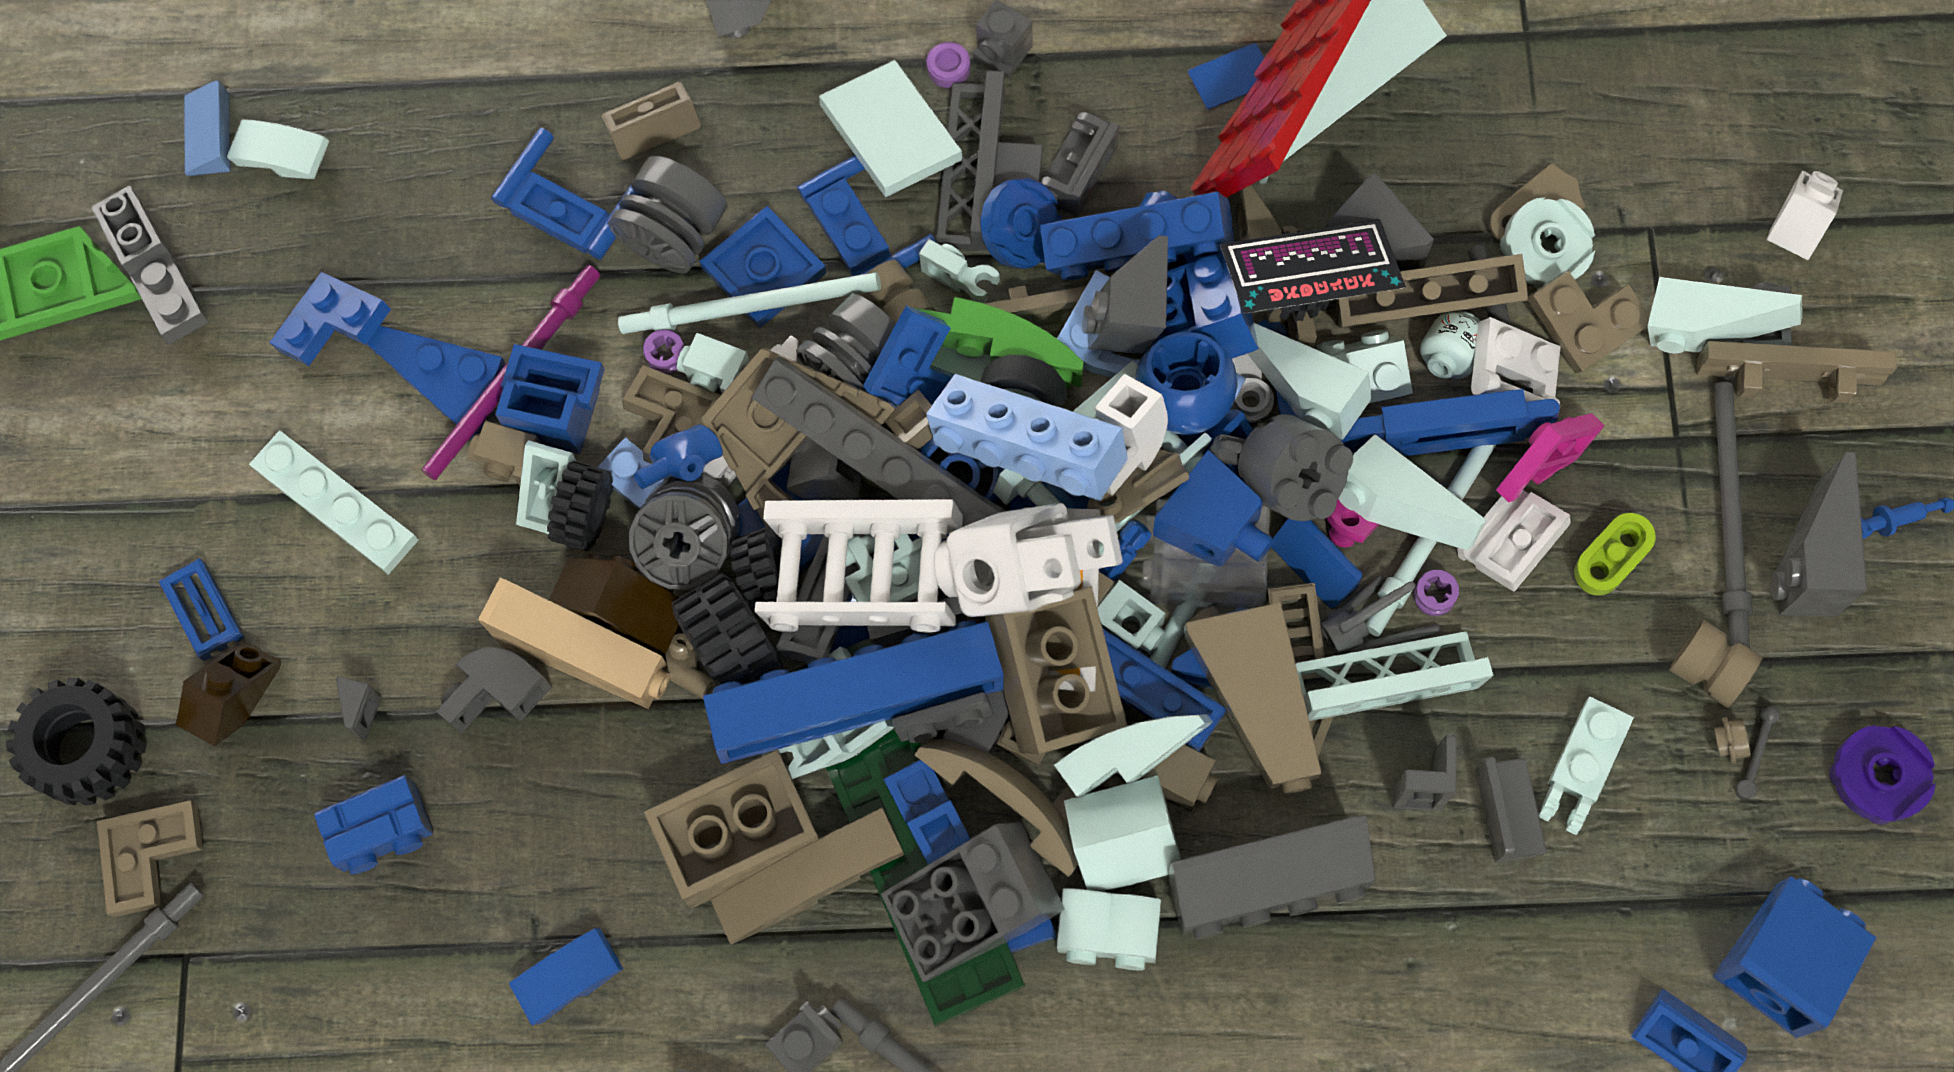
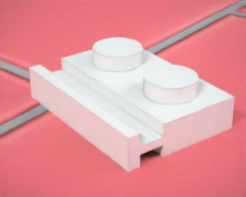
[1457,490,1571,592]

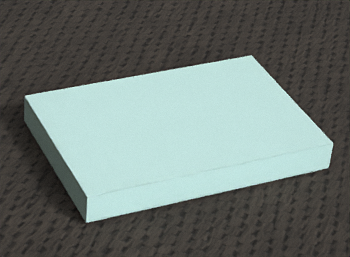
[819,60,962,197]

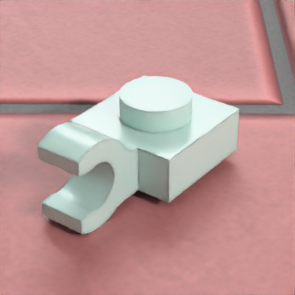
[919,239,1000,303]

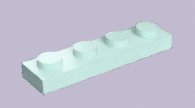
[249,430,418,575]

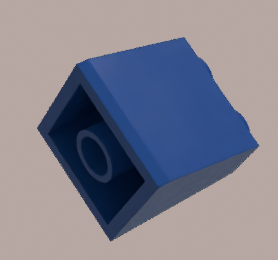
[1712,876,1876,1038]

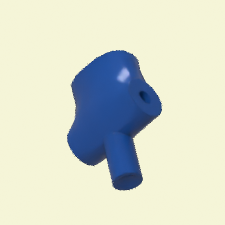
[634,424,723,489]

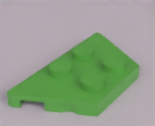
[0,226,142,340]

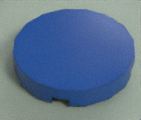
[980,178,1062,269]

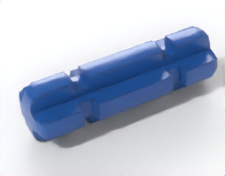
[1099,520,1152,581]

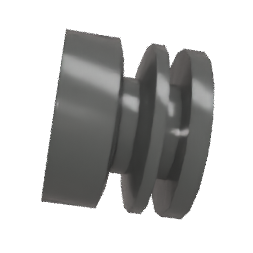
[608,156,728,273]
[796,293,896,392]
[629,474,739,590]

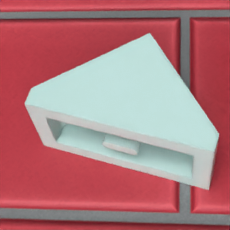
[516,441,577,534]

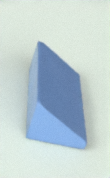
[184,81,230,176]

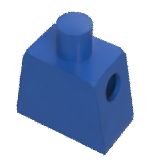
[1153,451,1274,567]

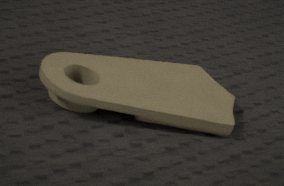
[1489,163,1585,241]
[1087,449,1189,524]

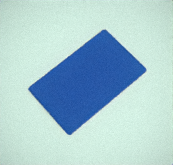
[1188,43,1264,109]

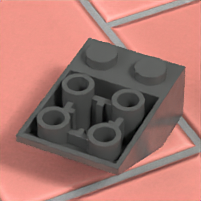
[881,822,1065,982]

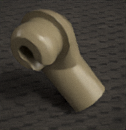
[665,633,716,700]

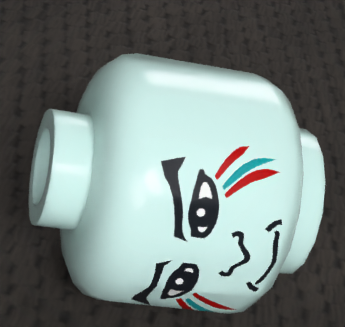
[1420,311,1480,379]

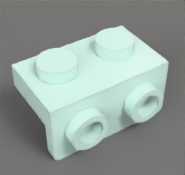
[1317,330,1413,404]

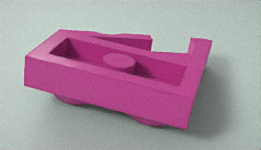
[1496,413,1605,503]

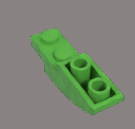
[915,297,1084,389]

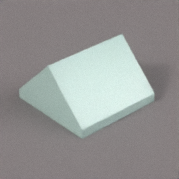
[1064,775,1182,892]

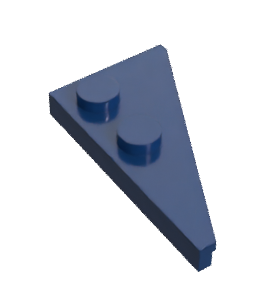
[366,326,506,440]

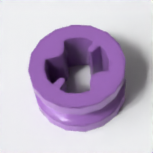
[643,329,684,375]
[1413,570,1459,616]

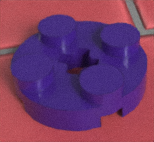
[1829,725,1936,825]

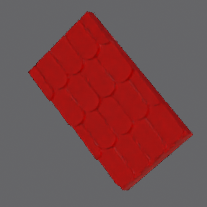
[1191,0,1446,198]

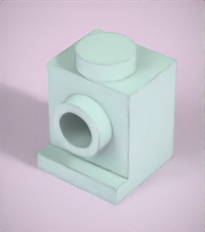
[677,333,750,394]
[1098,580,1166,655]

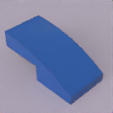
[883,760,971,865]
[508,928,623,1025]

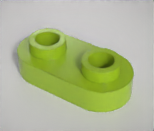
[1574,513,1656,596]

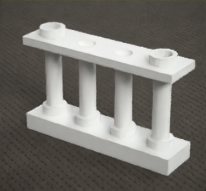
[755,499,963,632]

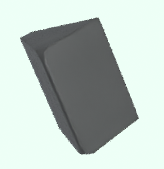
[336,676,381,739]

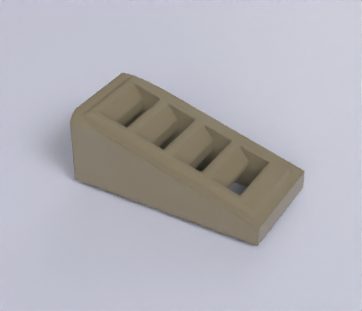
[1265,583,1325,680]

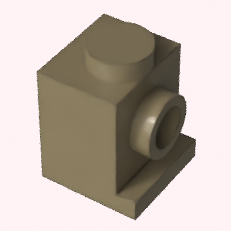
[468,421,541,486]

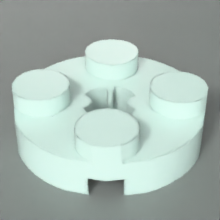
[1500,197,1595,289]

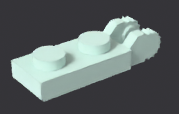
[1538,696,1634,835]

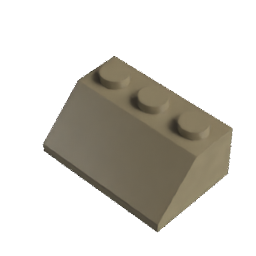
[985,587,1127,754]
[644,750,819,909]

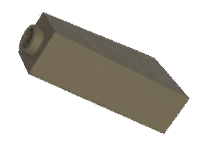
[1184,602,1322,794]

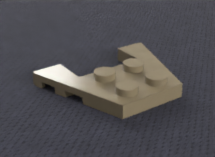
[701,348,898,539]

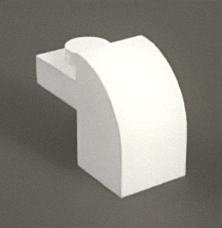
[1095,374,1168,496]

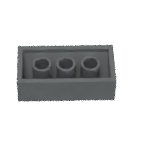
[1167,814,1375,940]

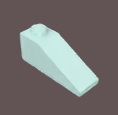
[1648,277,1802,354]
[1248,323,1371,440]
[1338,434,1486,550]

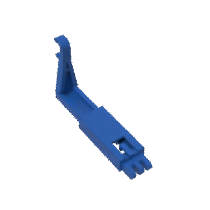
[1257,320,1560,456]

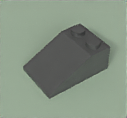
[1771,452,1867,617]

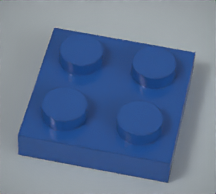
[700,206,827,329]

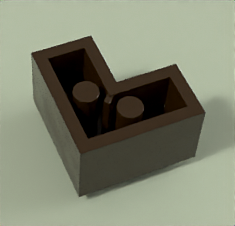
[549,554,680,654]

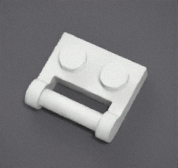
[1471,317,1560,412]

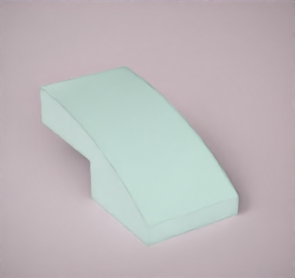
[227,120,329,179]

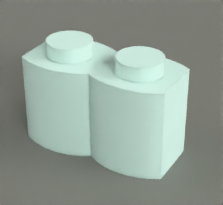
[1057,889,1161,970]

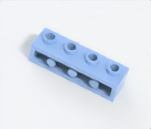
[926,374,1128,501]

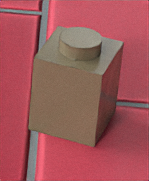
[1141,745,1218,812]

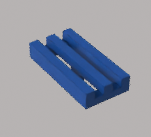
[159,558,245,661]

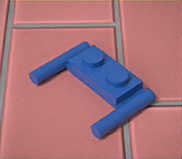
[491,128,636,260]
[797,155,938,276]

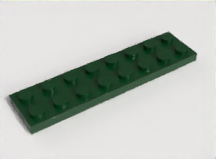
[789,638,1025,1027]

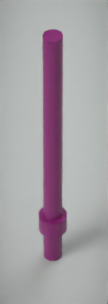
[421,265,601,481]

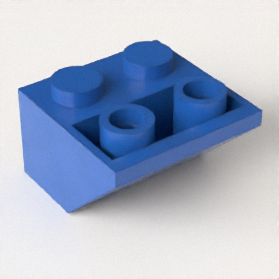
[1152,252,1259,359]

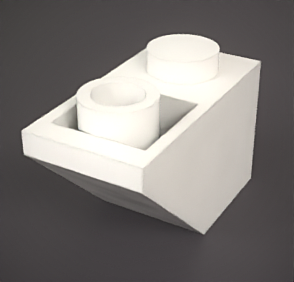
[1767,170,1843,260]

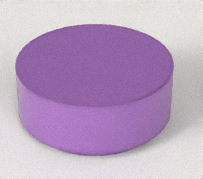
[927,42,971,88]

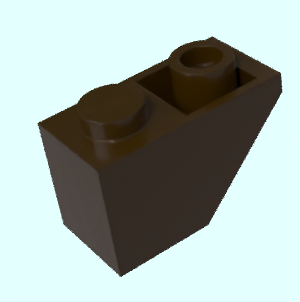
[176,640,281,747]

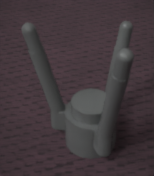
[1320,576,1441,656]

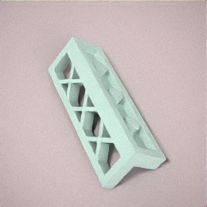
[1295,631,1494,721]

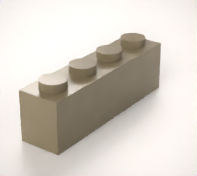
[1336,254,1528,328]

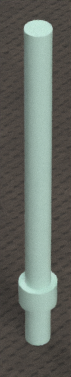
[618,272,881,334]
[1365,445,1496,636]

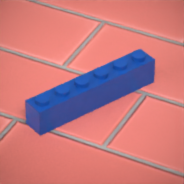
[703,621,1004,764]

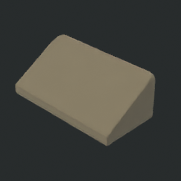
[601,82,701,160]

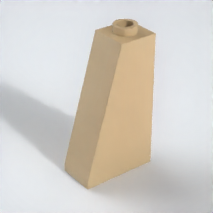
[478,577,670,709]

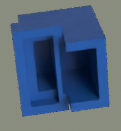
[495,344,605,455]

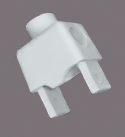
[934,503,1123,617]

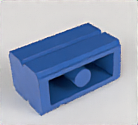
[314,775,433,874]

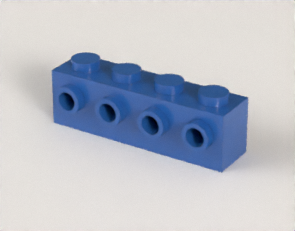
[1040,192,1235,280]

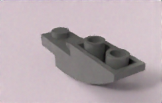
[91,185,209,345]

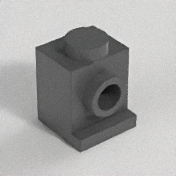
[972,0,1033,78]

